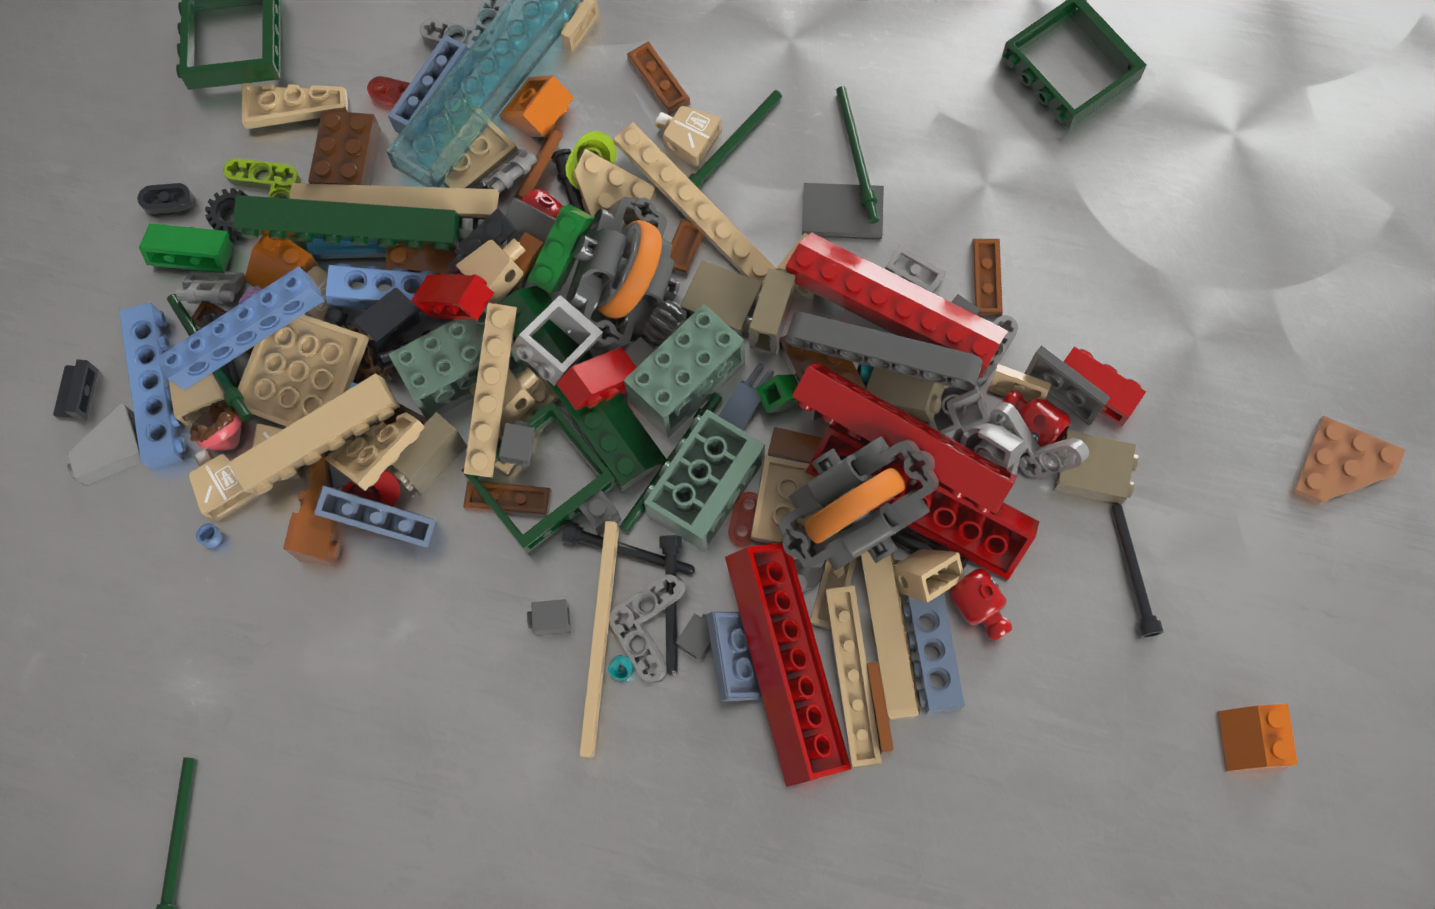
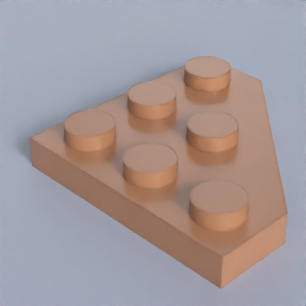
[1292,416,1405,504]

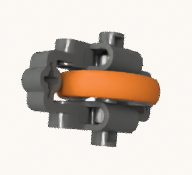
[566,196,680,350]
[779,436,939,571]

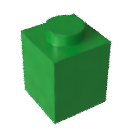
[756,374,798,413]

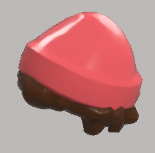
[190,404,242,452]

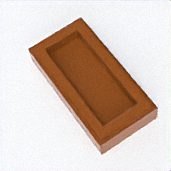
[670,219,704,277]

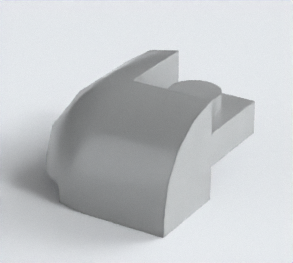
[929,384,992,443]
[960,423,1028,474]

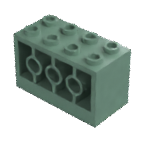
[389,302,525,419]
[623,304,745,439]
[643,410,765,553]

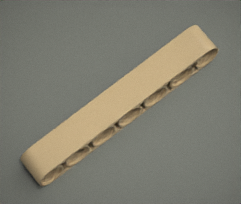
[861,536,920,720]

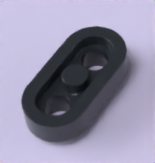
[137,183,194,214]

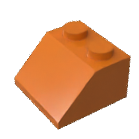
[499,75,574,137]
[244,235,320,289]
[1217,704,1298,772]

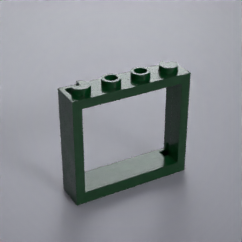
[176,0,281,90]
[1002,0,1147,129]
[461,401,616,554]

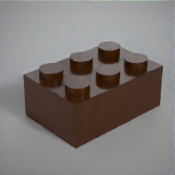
[308,110,381,185]
[779,317,866,421]

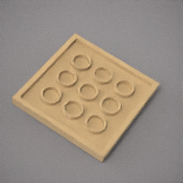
[238,314,369,427]

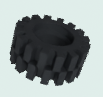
[205,188,248,241]

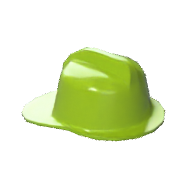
[565,131,617,189]

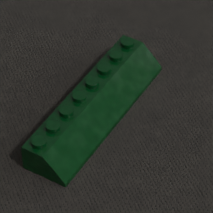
[233,195,462,252]
[497,286,666,492]

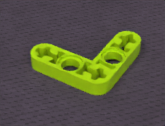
[223,158,301,199]

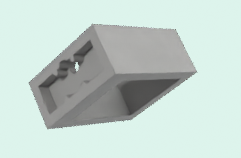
[511,295,603,386]

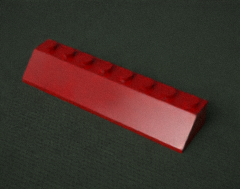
[785,232,1007,378]
[792,363,1017,514]
[805,423,1040,580]
[725,543,851,787]

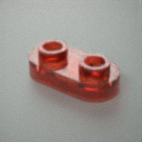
[367,76,410,107]
[728,492,758,548]

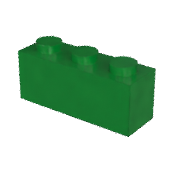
[527,205,595,293]
[139,223,234,273]

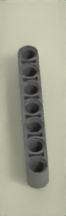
[785,312,983,390]

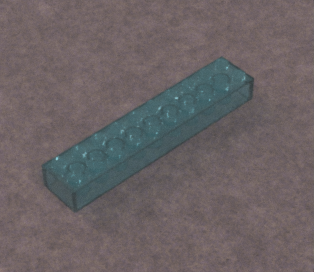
[386,0,584,188]

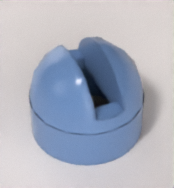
[196,523,222,548]

